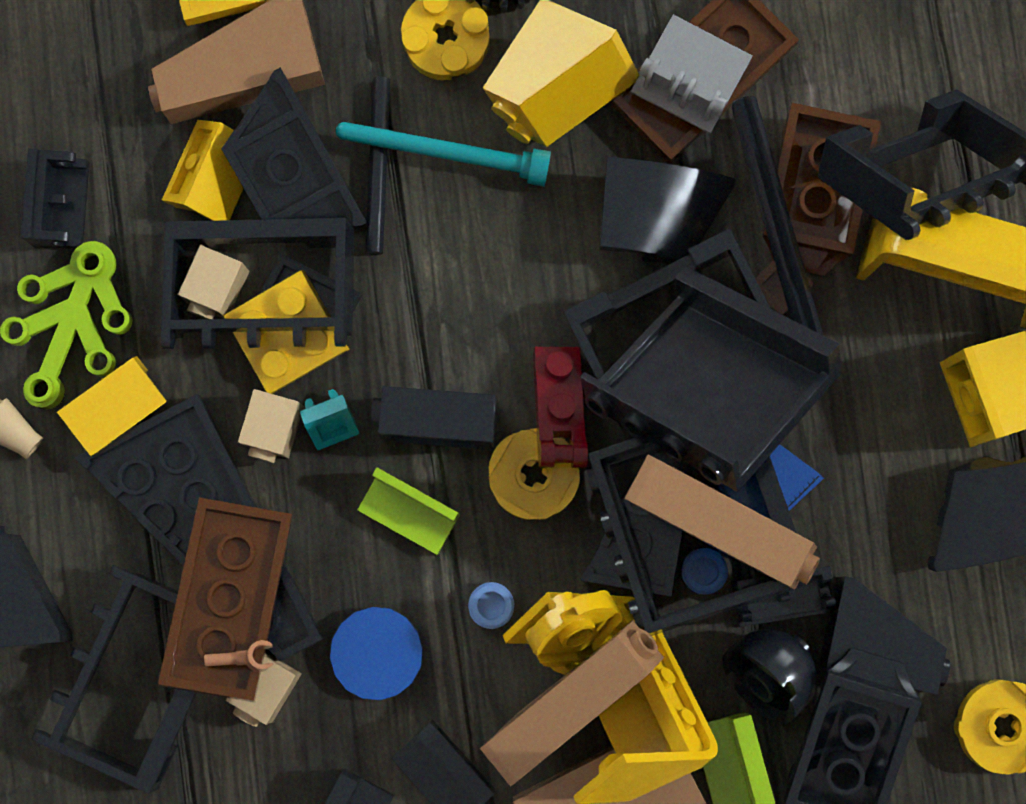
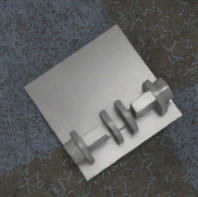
[631,14,753,134]

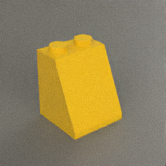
[483,0,639,147]
[940,331,1026,448]

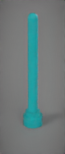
[335,122,551,187]

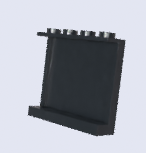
[580,266,841,492]

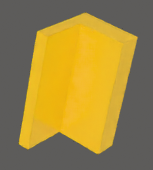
[162,120,244,221]
[57,356,167,456]

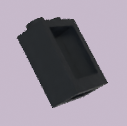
[371,386,497,451]

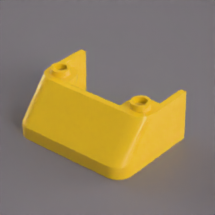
[856,188,1026,328]
[502,592,718,804]

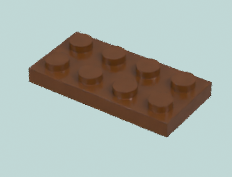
[609,0,799,164]
[158,497,292,703]

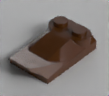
[762,103,881,276]

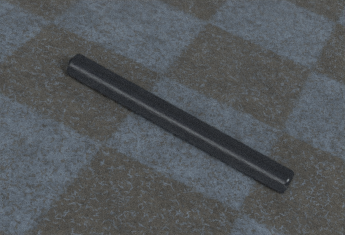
[731,96,824,336]

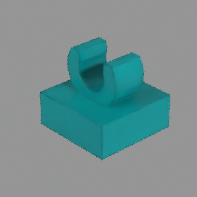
[300,389,360,451]

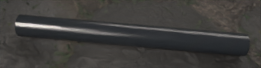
[365,77,390,255]

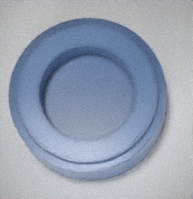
[468,582,514,629]

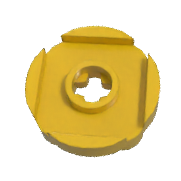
[401,0,490,81]
[488,428,580,520]
[525,590,622,667]
[954,679,1026,775]

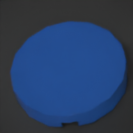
[330,607,423,700]

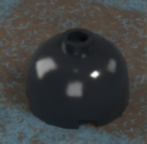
[722,628,817,724]

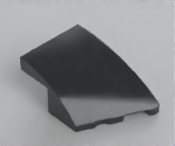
[599,157,735,264]
[928,457,1026,572]

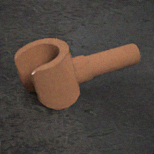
[204,640,274,672]

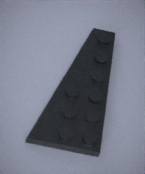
[74,394,324,661]

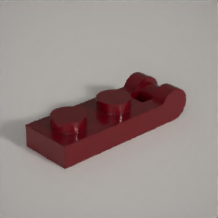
[533,347,588,468]

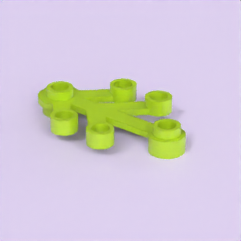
[0,241,133,410]

